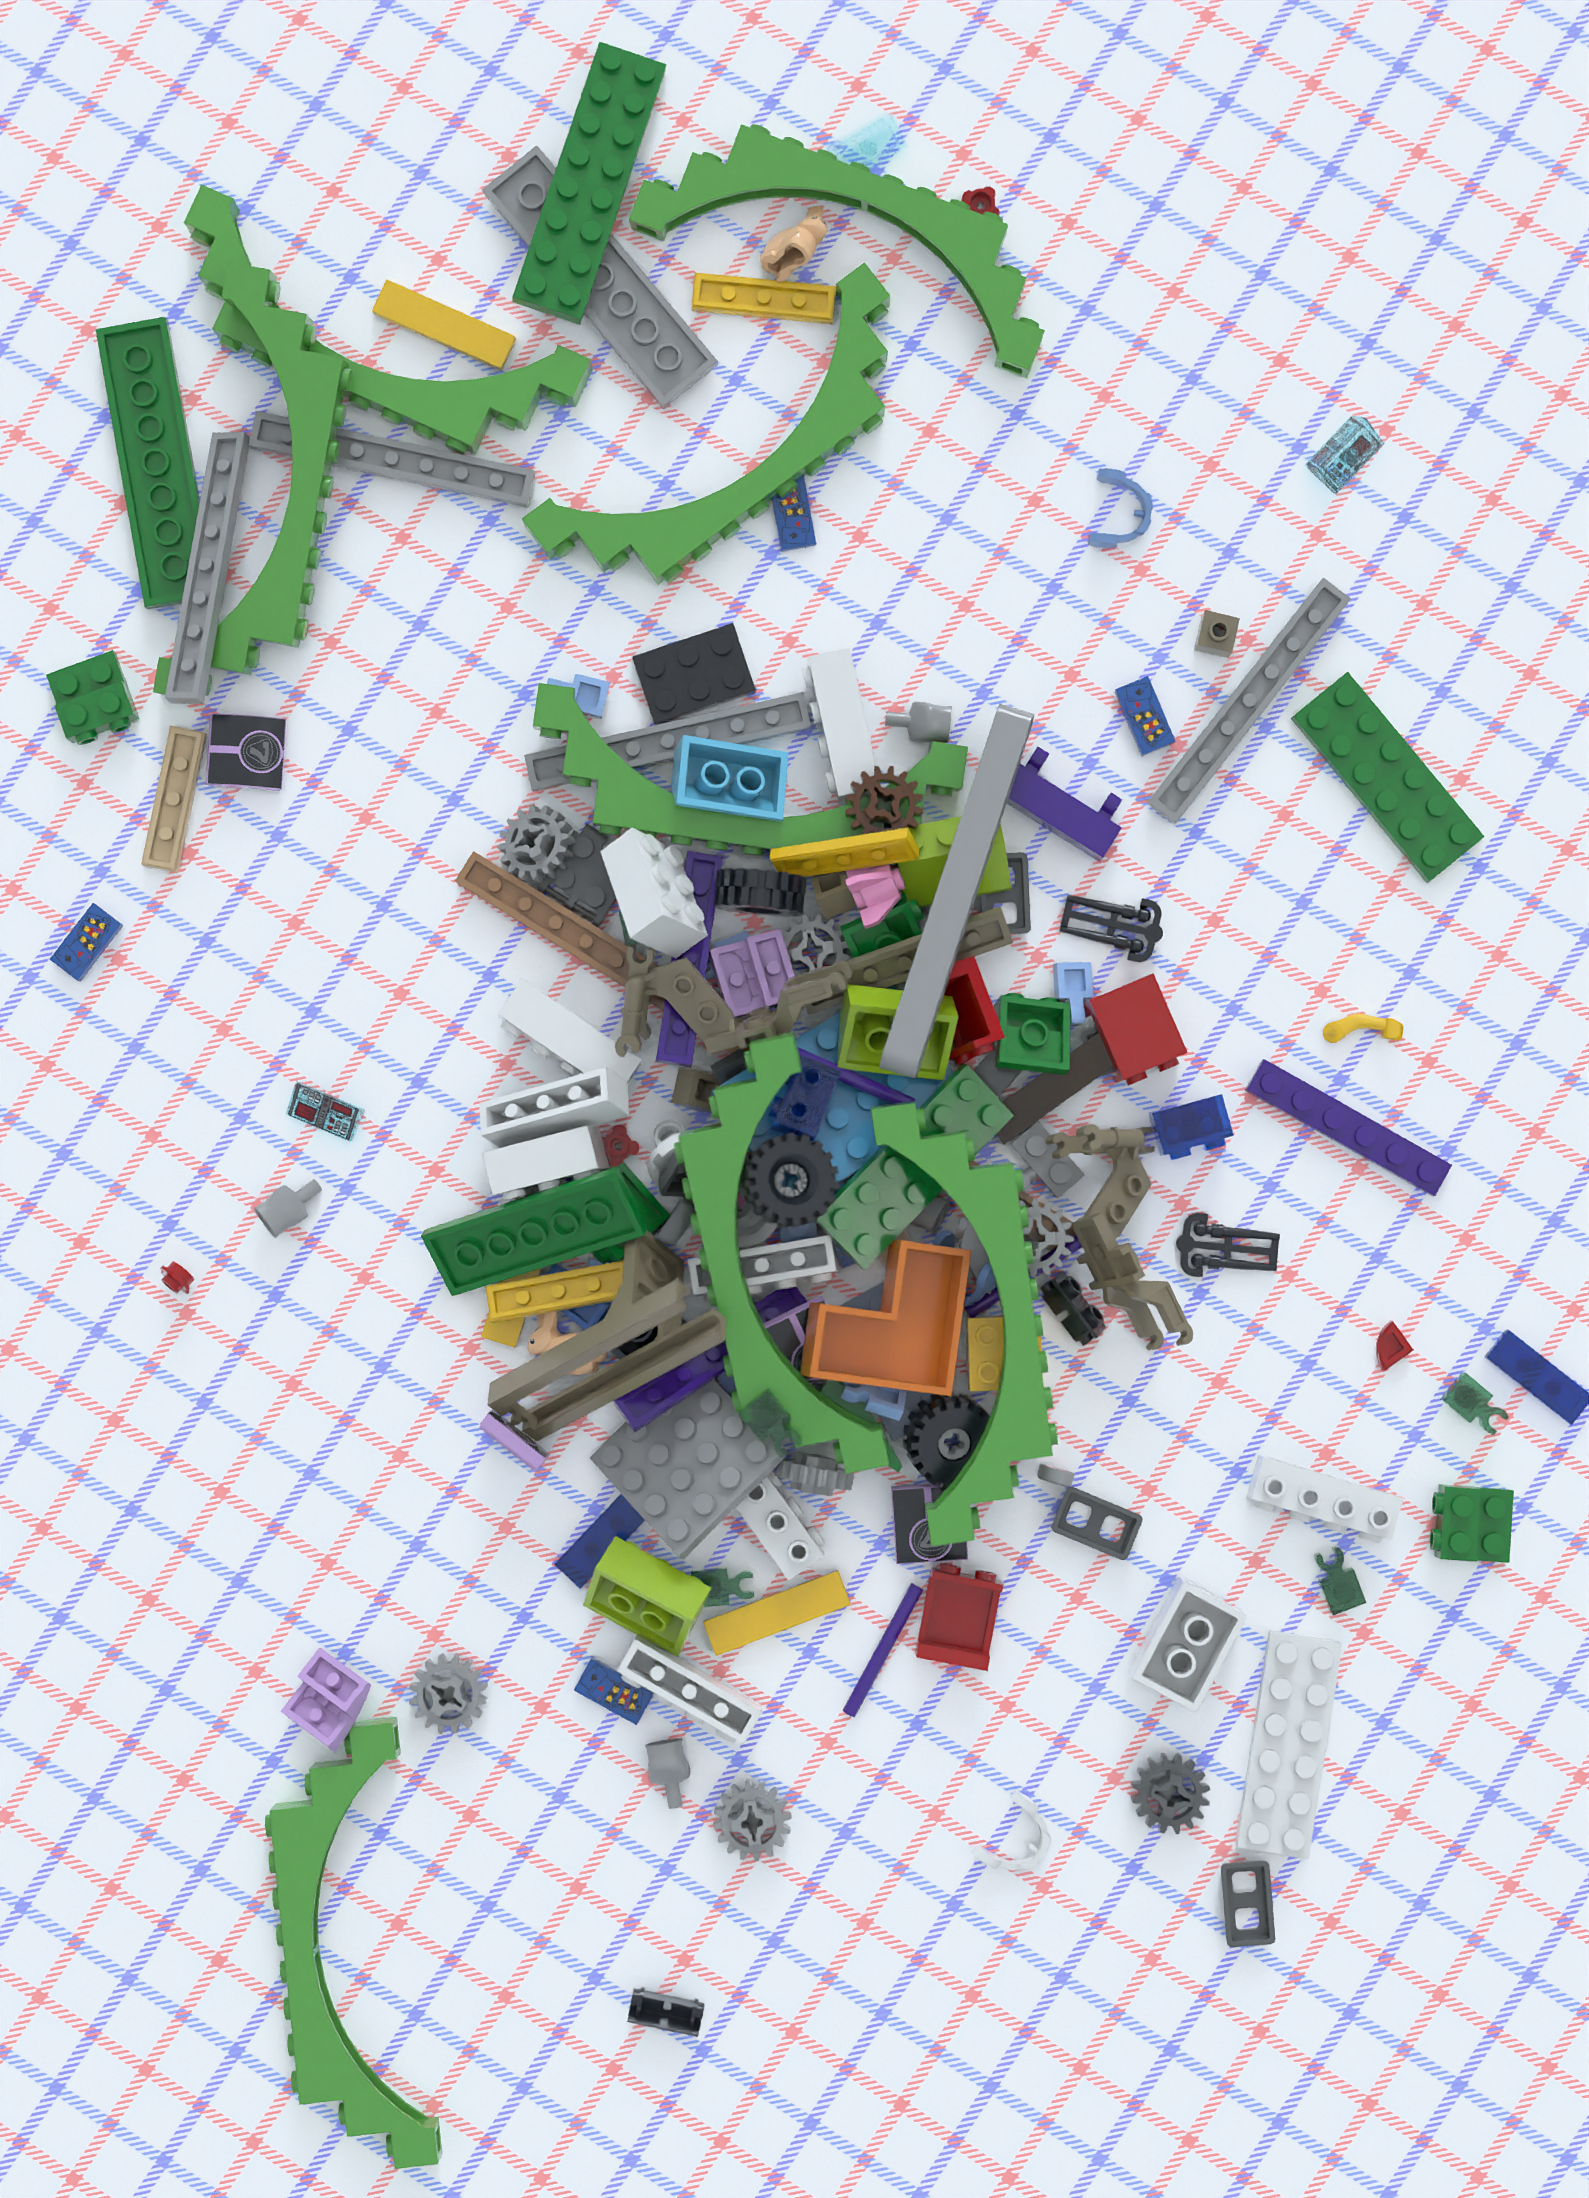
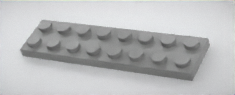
[482,145,718,410]

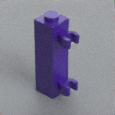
[1007,746,1123,862]

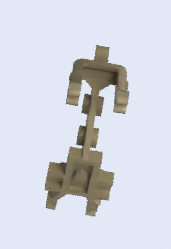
[615,944,853,1057]
[1045,1124,1194,1351]

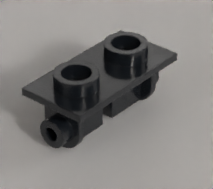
[1039,1270,1106,1346]
[627,1987,705,2037]

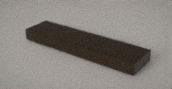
[996,1033,1113,1145]

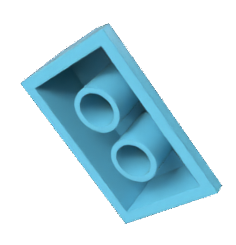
[671,735,789,822]

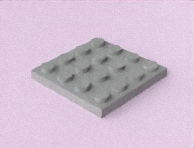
[590,1379,787,1560]

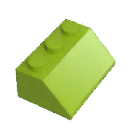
[896,816,1011,908]
[837,984,958,1080]
[583,1536,711,1657]

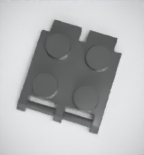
[537,824,617,928]

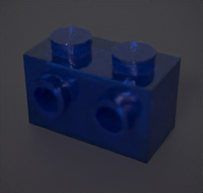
[768,1055,841,1141]
[1148,1094,1234,1160]

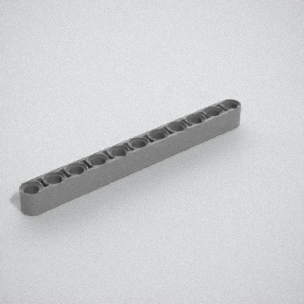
[880,704,1035,1079]

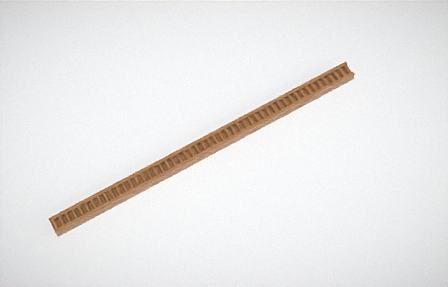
[455,851,1076,1261]

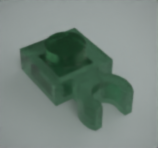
[1440,1372,1509,1435]
[739,1389,802,1458]
[1314,1546,1367,1616]
[691,1567,755,1607]

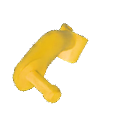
[1322,1013,1404,1043]

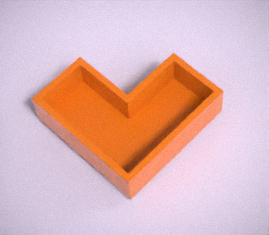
[800,1240,971,1396]

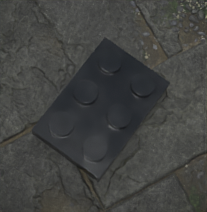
[632,623,756,725]

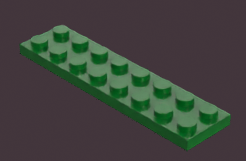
[512,41,667,325]
[95,316,200,610]

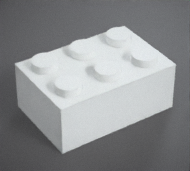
[600,827,708,959]
[482,1125,610,1200]
[1127,1576,1248,1714]

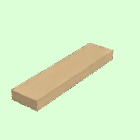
[141,725,208,873]

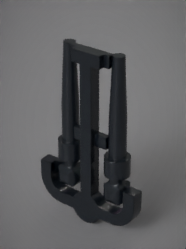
[1059,895,1163,963]
[1176,1213,1280,1277]

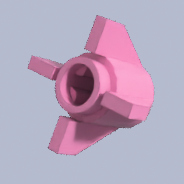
[845,864,906,929]

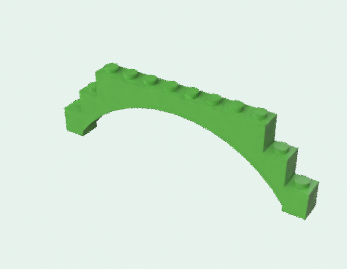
[629,124,1045,379]
[183,184,593,455]
[153,262,353,696]
[521,262,891,585]
[533,683,968,856]
[674,1032,890,1474]
[871,1101,1058,1546]
[265,1717,443,2169]

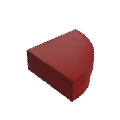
[1376,1320,1414,1371]

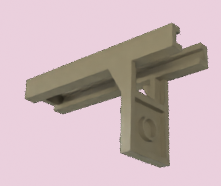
[487,1231,726,1442]

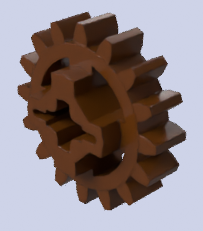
[845,765,924,835]

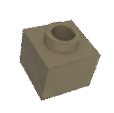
[1194,610,1240,658]
[810,871,857,919]
[671,1068,718,1113]

